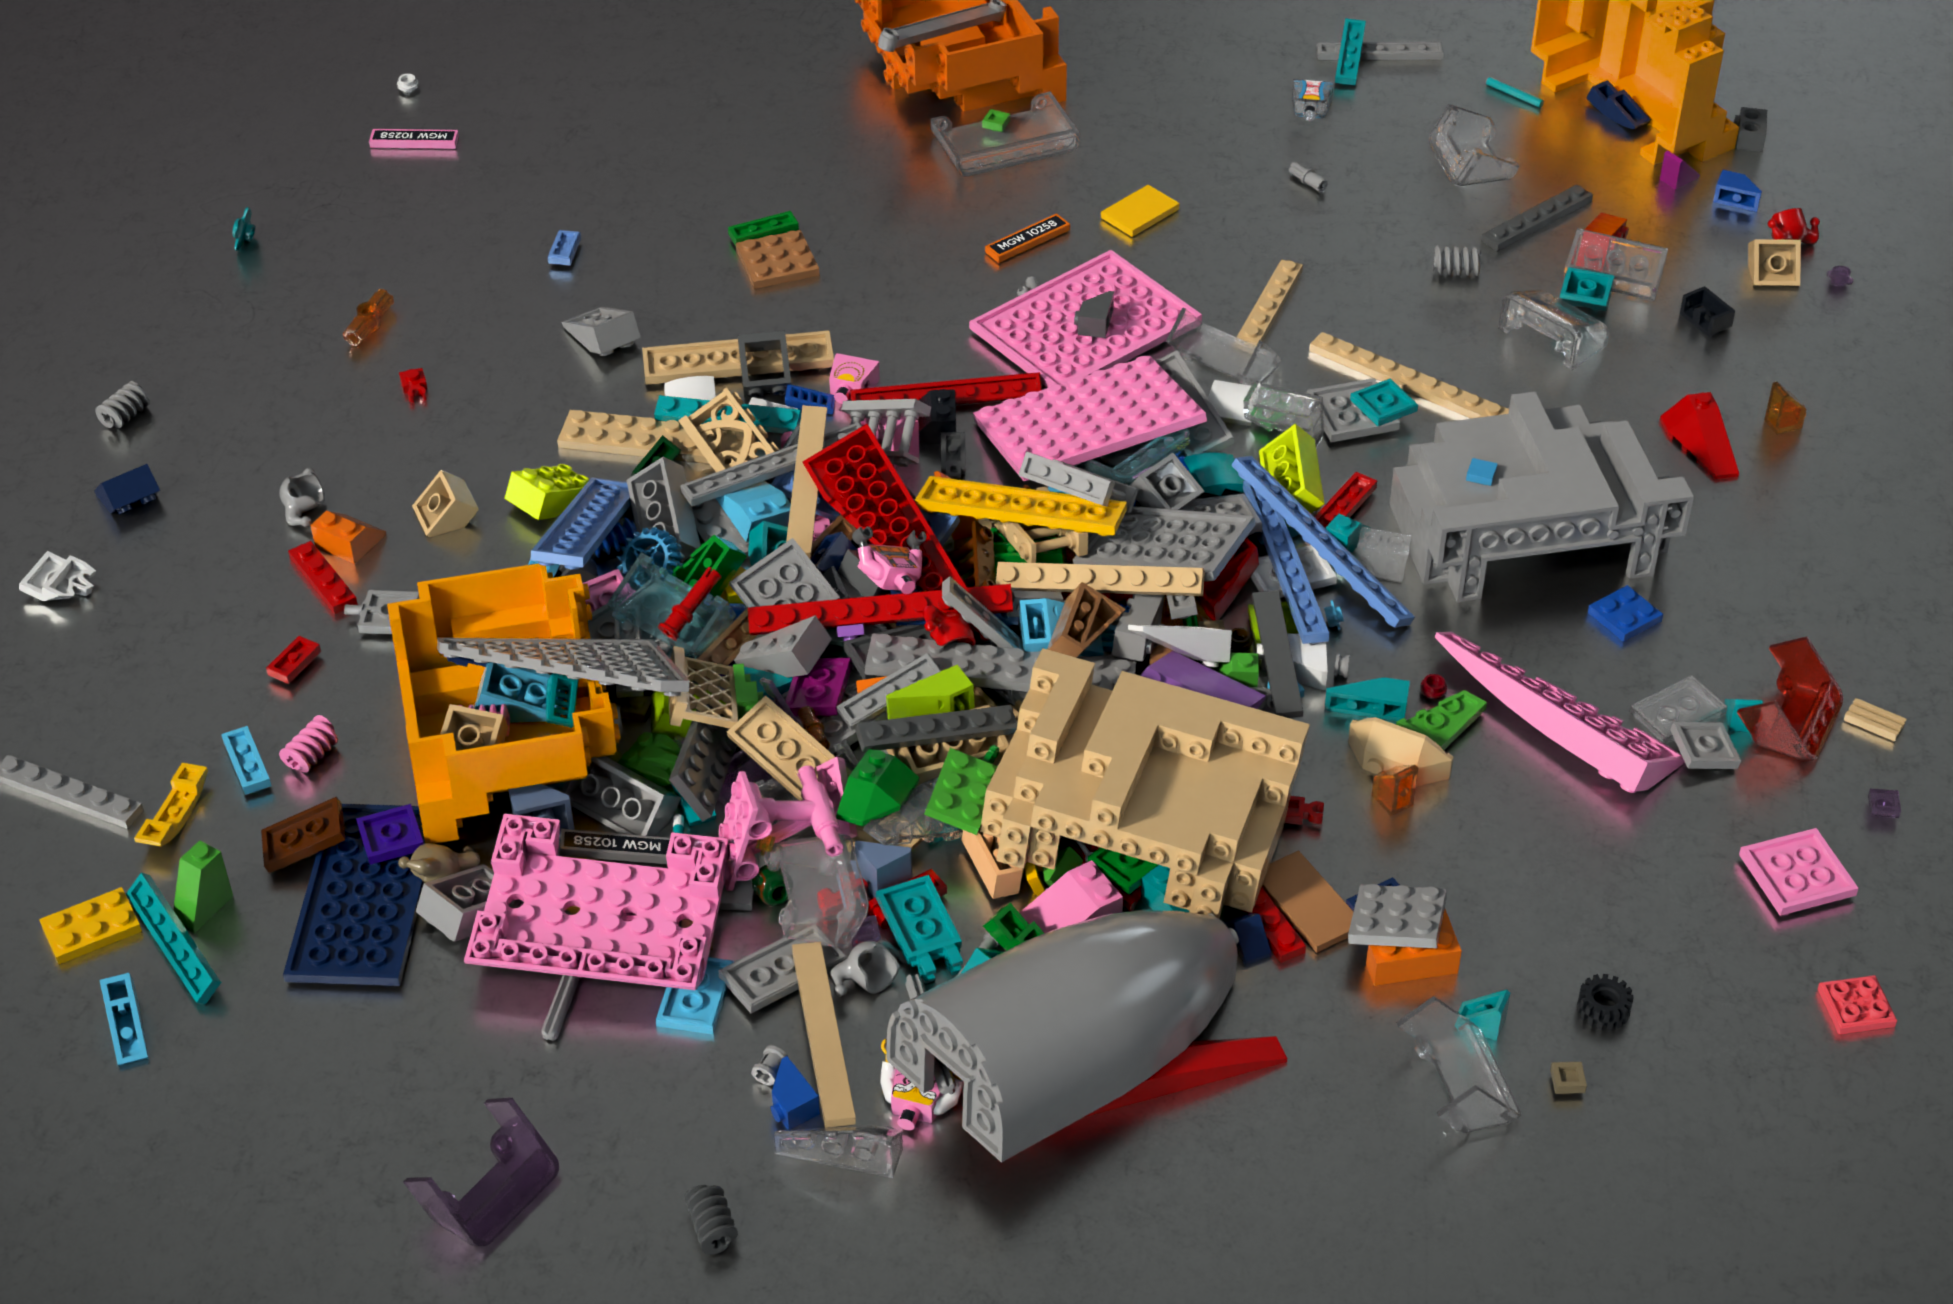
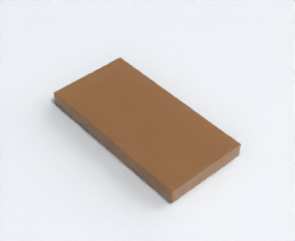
[1261,850,1353,953]

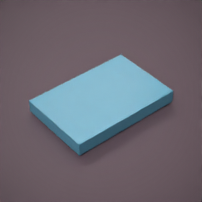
[656,957,734,1035]

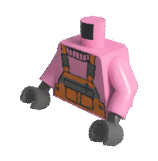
[852,526,927,594]

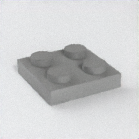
[1670,722,1741,769]

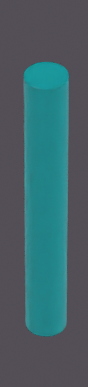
[1486,77,1544,108]

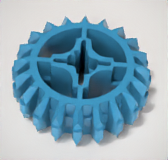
[617,527,685,589]

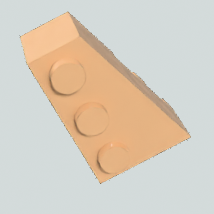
[961,825,1023,899]

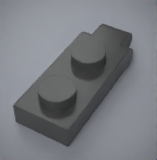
[941,432,966,480]

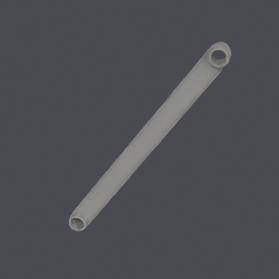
[878,0,1007,52]

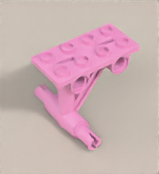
[719,765,844,891]

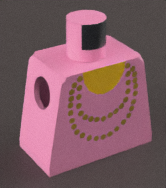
[829,353,880,404]

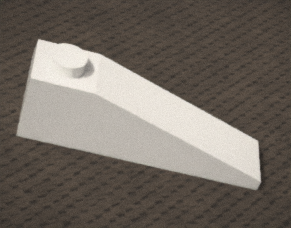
[1128,625,1232,667]

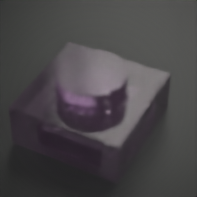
[1868,788,1901,818]
[848,915,881,948]

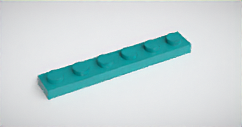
[654,395,801,434]
[126,873,222,1005]

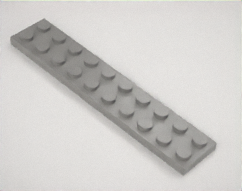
[865,633,1136,692]

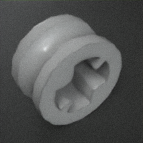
[1334,653,1350,678]

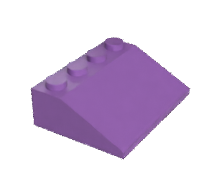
[1141,651,1266,709]

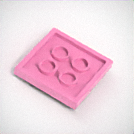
[1739,828,1859,916]

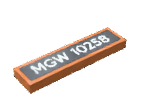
[985,213,1070,263]

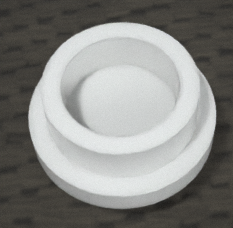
[397,74,419,93]

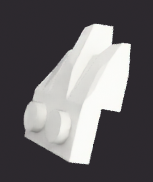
[19,551,96,601]

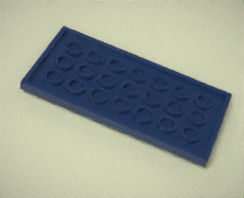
[283,804,425,986]

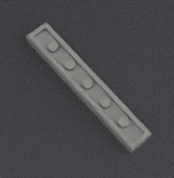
[1316,41,1444,60]

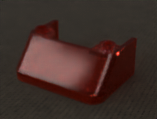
[1737,636,1843,762]

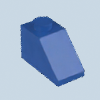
[1713,170,1762,212]
[770,1056,820,1131]

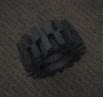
[1577,974,1634,1030]

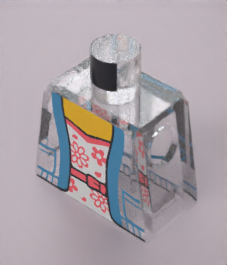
[1292,79,1334,121]

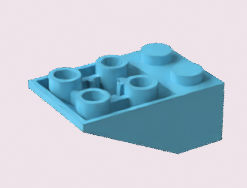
[1019,598,1104,657]

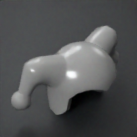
[280,468,325,527]
[830,940,907,996]

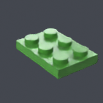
[924,748,998,835]

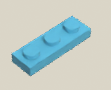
[221,726,271,795]

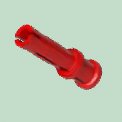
[658,567,721,641]

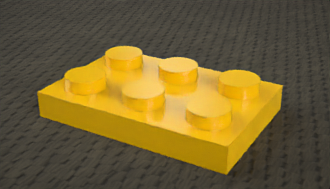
[39,887,142,965]

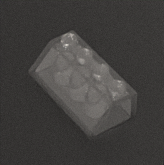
[1564,228,1668,301]

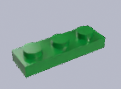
[728,211,799,246]

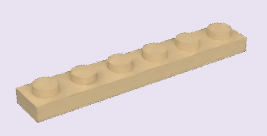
[1236,259,1303,351]

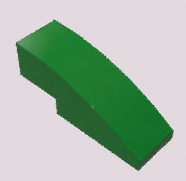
[983,903,1045,951]

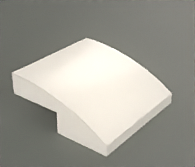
[664,376,716,400]
[1208,380,1261,426]

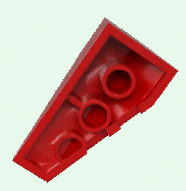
[1660,392,1739,479]

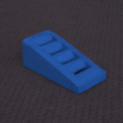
[785,385,836,415]

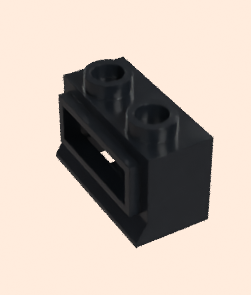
[1680,286,1735,338]

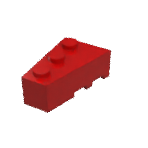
[1194,537,1259,620]

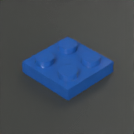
[1588,585,1663,642]

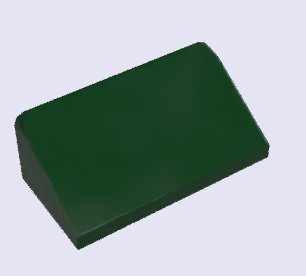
[631,435,682,476]

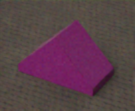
[1660,150,1700,190]

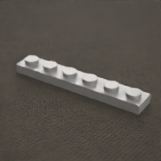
[0,755,144,829]

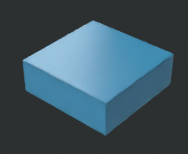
[1466,458,1498,486]

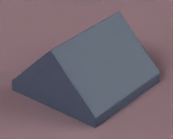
[854,840,913,899]

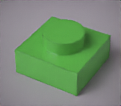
[982,109,1010,132]

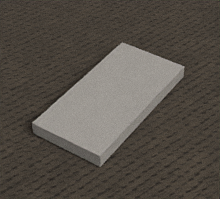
[719,922,848,1013]

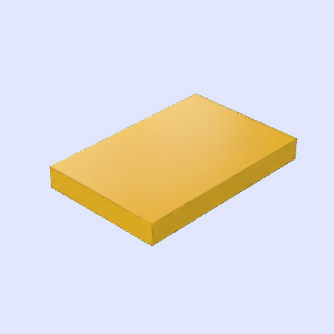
[1101,185,1180,237]

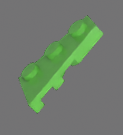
[1396,690,1487,750]

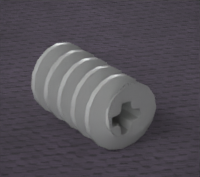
[1433,245,1481,277]
[95,381,150,428]

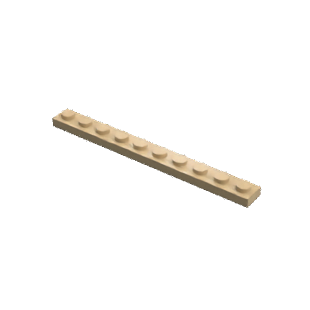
[1309,332,1509,418]

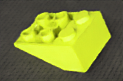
[505,464,589,520]

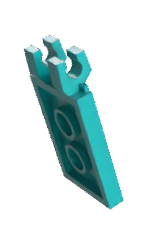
[876,875,963,984]

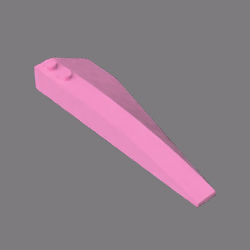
[1435,632,1685,793]

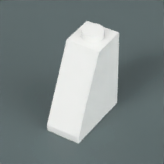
[1256,633,1328,690]

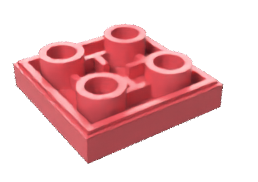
[1818,975,1897,1035]

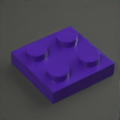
[356,804,424,865]

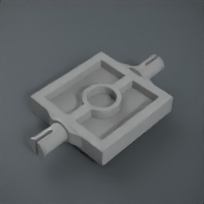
[344,590,420,634]

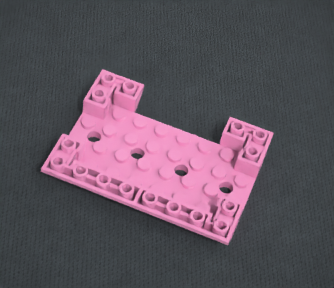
[464,814,728,990]

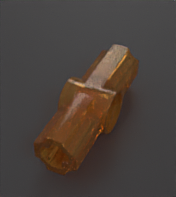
[343,289,394,347]

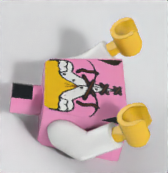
[880,1039,964,1131]

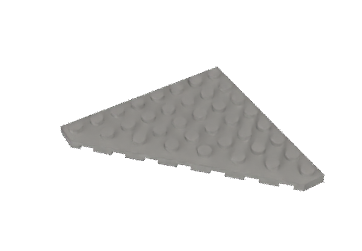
[437,637,689,696]

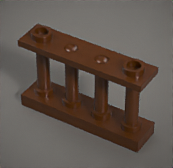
[946,520,996,588]

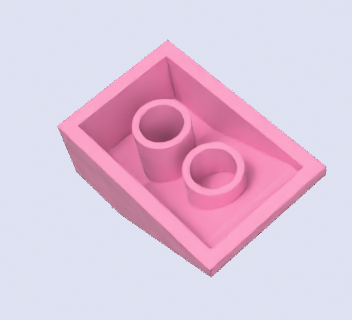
[1020,860,1123,933]

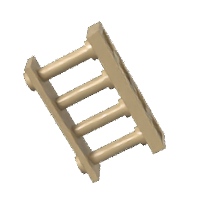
[989,486,1088,563]

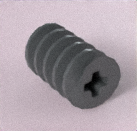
[684,1185,738,1255]

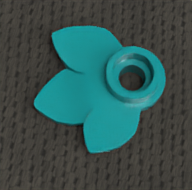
[232,207,256,251]

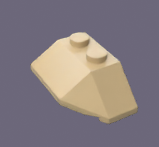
[1348,717,1454,787]

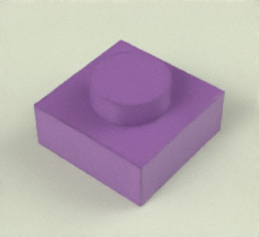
[836,624,864,642]

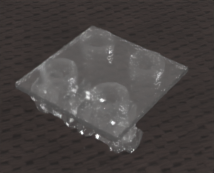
[1355,527,1412,583]

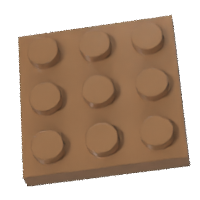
[736,230,820,289]

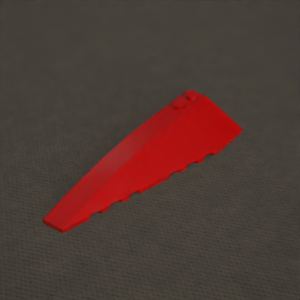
[802,424,967,591]
[1083,1036,1288,1118]

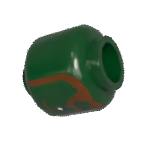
[752,864,793,906]

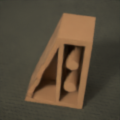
[1047,582,1126,658]

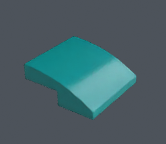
[1184,453,1245,496]

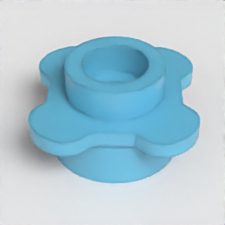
[1324,600,1344,631]

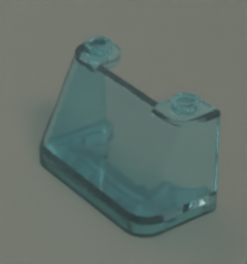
[606,552,736,659]

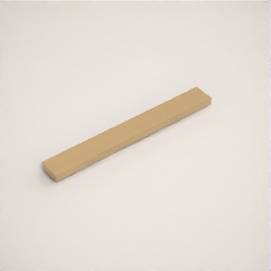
[786,405,827,559]
[792,942,856,1128]

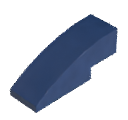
[1586,80,1651,130]

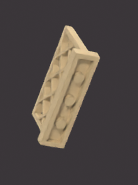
[668,646,738,728]

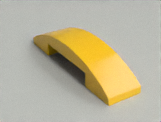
[134,763,208,846]

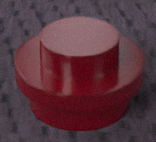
[1420,674,1447,698]

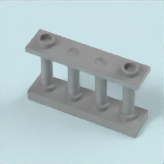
[841,399,931,467]
[1018,451,1139,513]

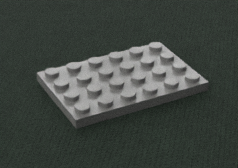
[1073,506,1256,582]

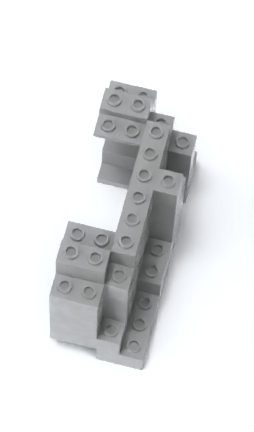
[1389,391,1694,602]

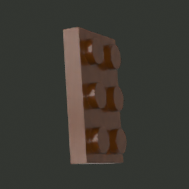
[261,796,346,874]

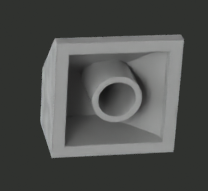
[1130,453,1204,510]

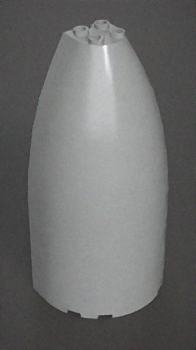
[886,910,1239,1163]

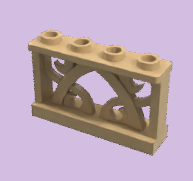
[678,387,779,472]

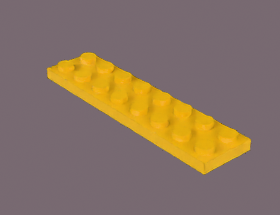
[915,476,1127,536]

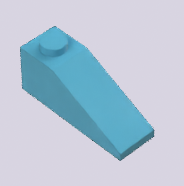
[99,973,148,1066]

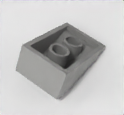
[562,307,641,356]
[416,864,515,942]

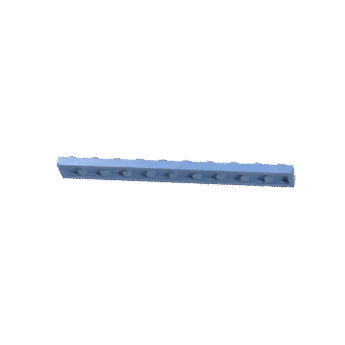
[1231,456,1415,628]
[1243,480,1330,644]

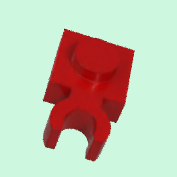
[399,368,428,403]
[1285,796,1324,825]

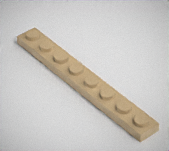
[996,562,1205,596]

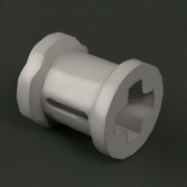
[751,1045,789,1086]

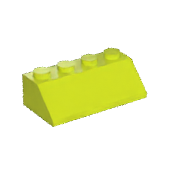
[1259,424,1325,514]

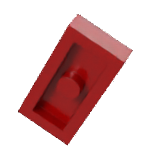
[266,636,321,684]

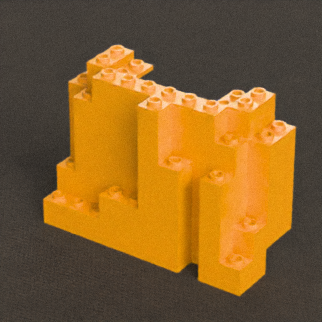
[1531,0,1739,165]
[387,563,620,844]

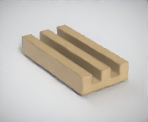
[1844,698,1907,741]

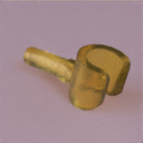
[755,835,776,856]

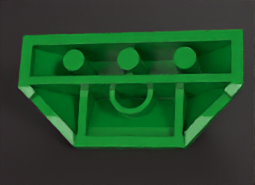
[836,749,920,826]

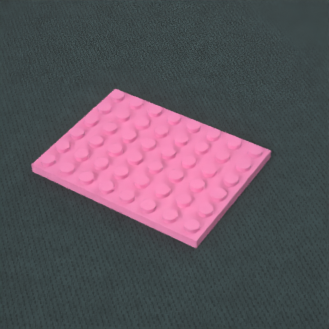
[969,250,1202,388]
[973,355,1207,482]

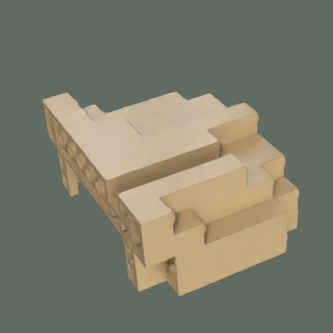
[980,648,1310,919]

